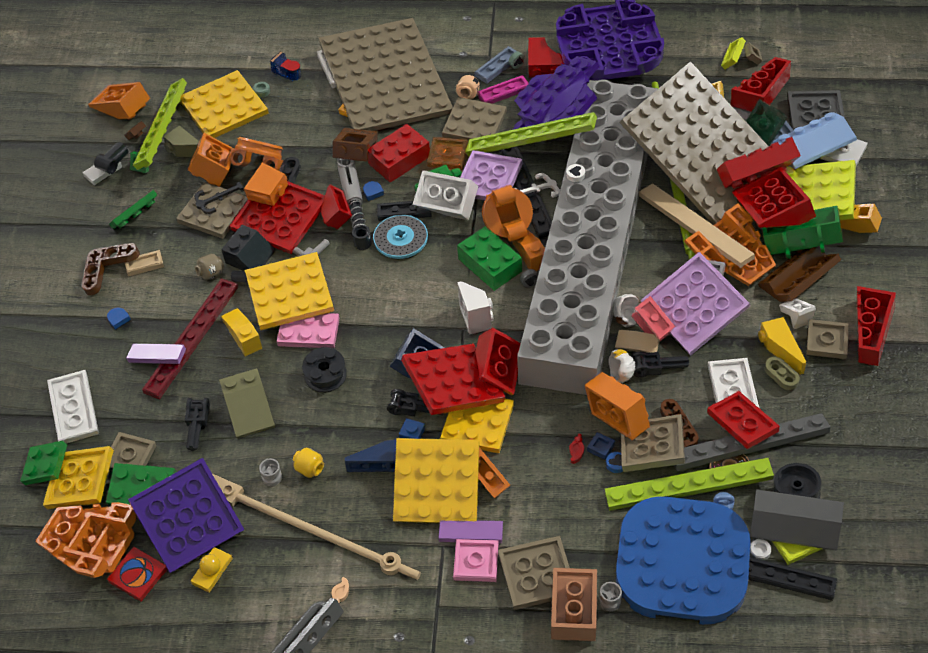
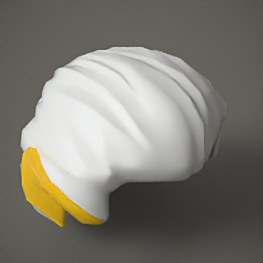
[609,349,635,383]

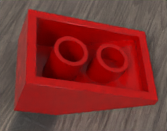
[476,327,521,395]

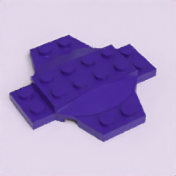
[512,56,600,130]

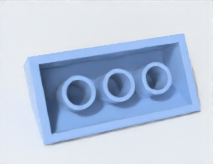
[773,112,857,169]

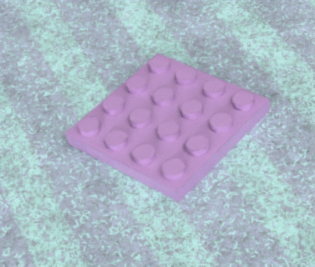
[641,252,750,356]

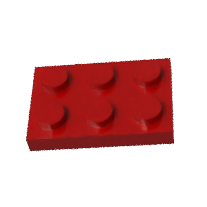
[707,391,780,449]

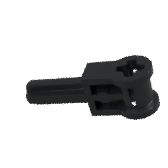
[631,351,689,378]
[387,389,445,417]
[185,398,210,451]

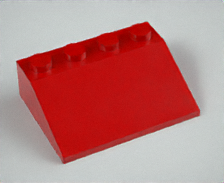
[732,167,816,228]

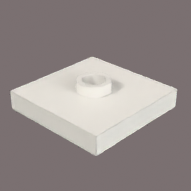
[820,139,868,166]

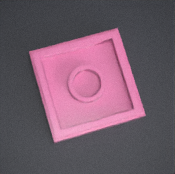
[453,539,499,582]

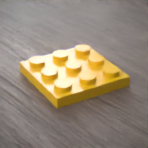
[441,399,514,454]
[43,446,114,509]

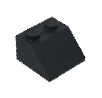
[221,225,275,271]

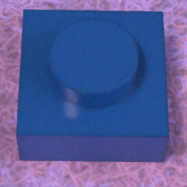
[399,418,425,439]

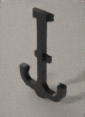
[194,182,244,214]

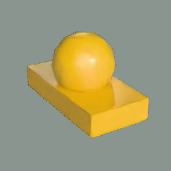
[191,547,233,593]

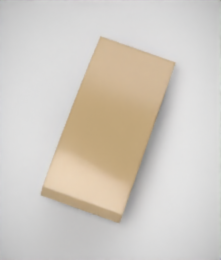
[615,330,659,353]

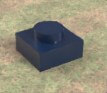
[587,432,615,460]

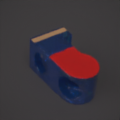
[270,51,301,81]

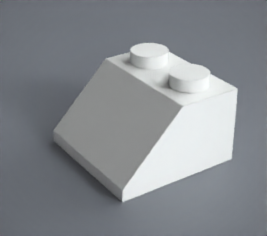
[457,282,494,335]

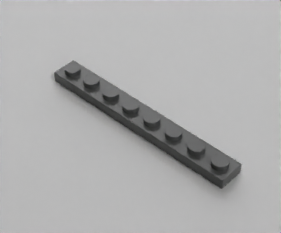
[674,413,831,471]

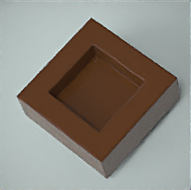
[124,121,146,140]

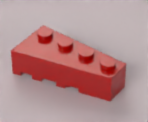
[731,57,791,115]
[716,137,801,189]

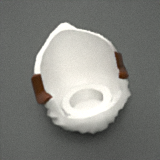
[613,294,641,327]

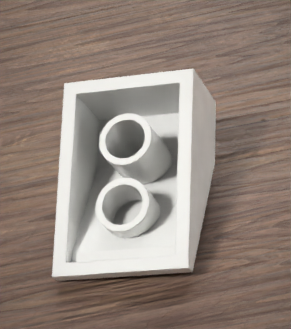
[413,171,478,220]

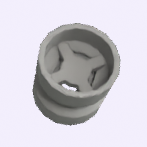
[259,458,282,487]
[599,582,622,612]

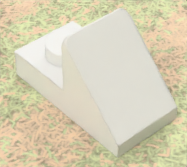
[779,298,816,329]

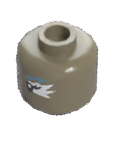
[195,254,224,280]

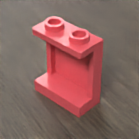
[631,296,675,342]

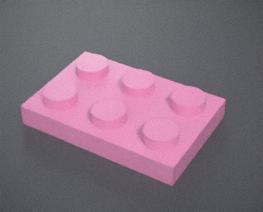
[277,313,340,348]

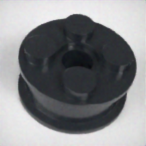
[302,347,347,393]

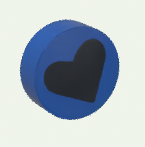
[606,452,623,473]

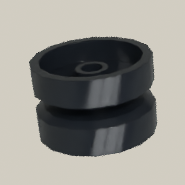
[774,463,822,499]

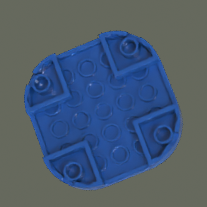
[616,497,750,624]

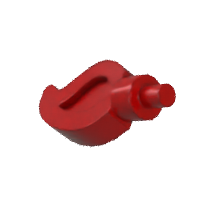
[569,433,584,464]

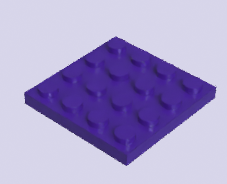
[128,458,244,573]

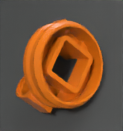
[230,137,283,171]
[482,185,533,242]

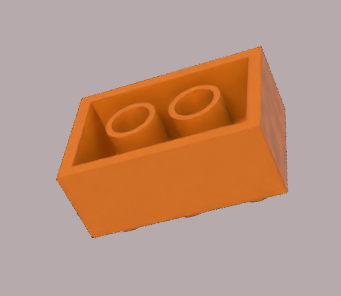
[585,372,650,440]

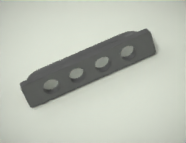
[271,597,344,653]

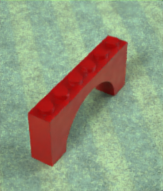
[528,37,564,77]

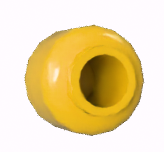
[293,448,324,478]

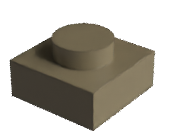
[744,42,763,65]

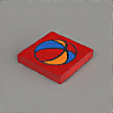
[107,547,168,602]

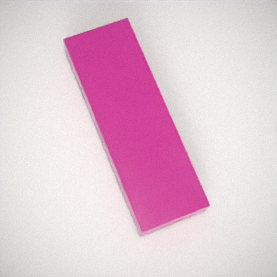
[477,75,529,104]

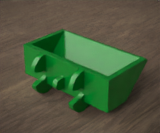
[763,206,843,259]

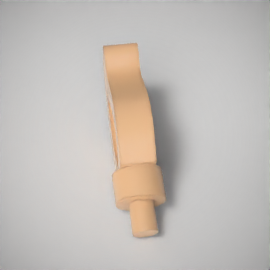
[331,577,349,603]

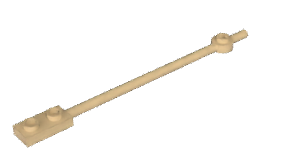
[213,474,421,580]

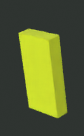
[721,37,746,69]

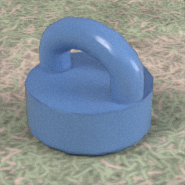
[713,492,735,510]

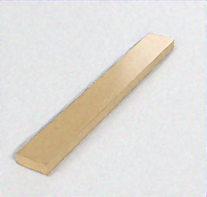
[639,183,755,268]

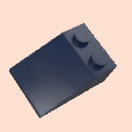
[389,328,445,378]

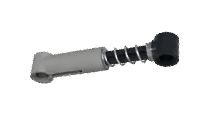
[337,158,372,250]

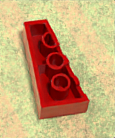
[856,286,896,366]

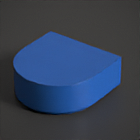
[363,181,384,201]
[107,308,131,329]

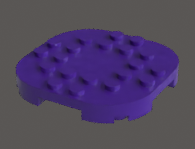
[556,0,664,80]

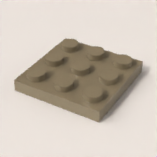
[442,97,507,142]
[176,182,248,239]
[621,414,685,472]
[498,536,570,610]

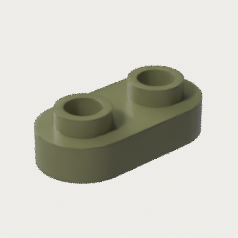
[765,357,800,390]

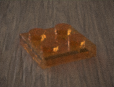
[427,137,468,170]

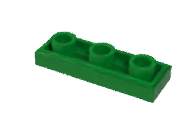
[109,190,157,229]

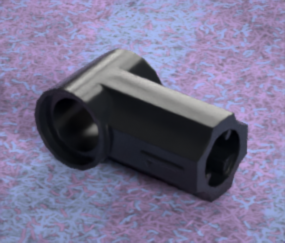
[94,142,129,174]

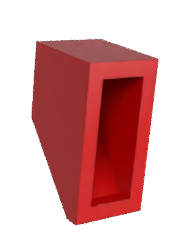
[321,185,352,229]

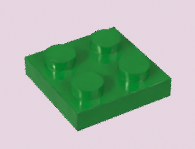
[21,441,67,485]

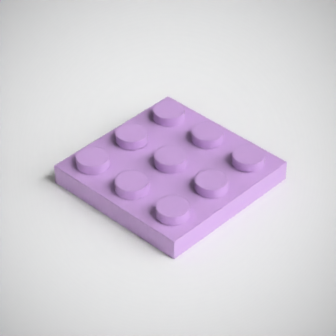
[460,150,523,200]

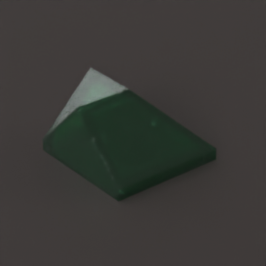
[746,99,788,146]

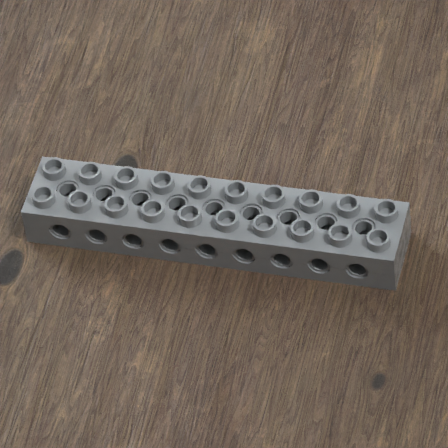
[517,80,658,395]

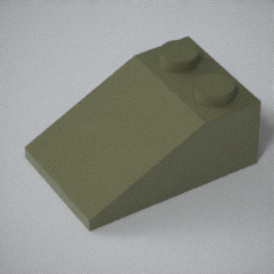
[219,368,275,439]

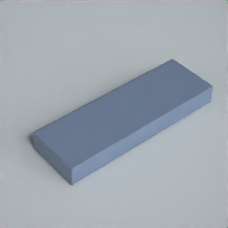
[474,46,517,84]

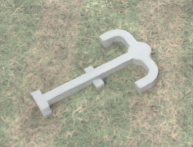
[515,173,560,198]

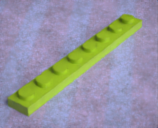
[133,78,187,170]
[465,112,597,156]
[605,458,774,511]

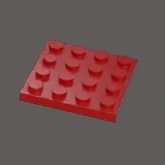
[230,181,325,254]
[401,343,505,415]

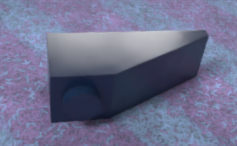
[345,439,396,472]

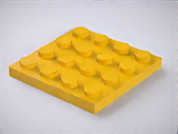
[180,70,269,138]
[245,252,334,330]
[393,438,479,523]

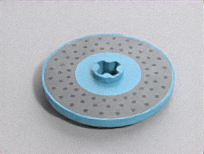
[373,215,428,259]

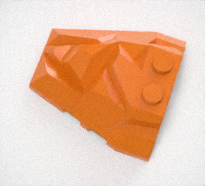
[684,203,776,286]
[36,502,136,578]

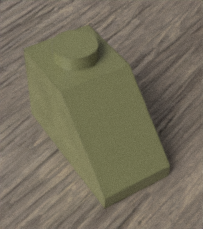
[163,126,199,157]

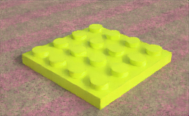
[786,160,856,220]

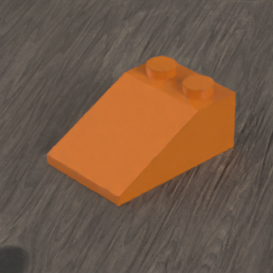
[88,82,150,120]
[188,133,234,187]

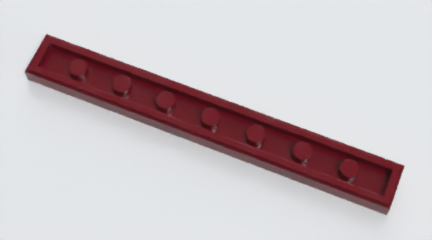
[142,278,238,400]

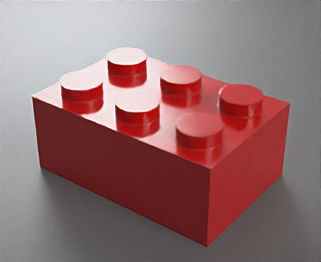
[368,124,431,183]

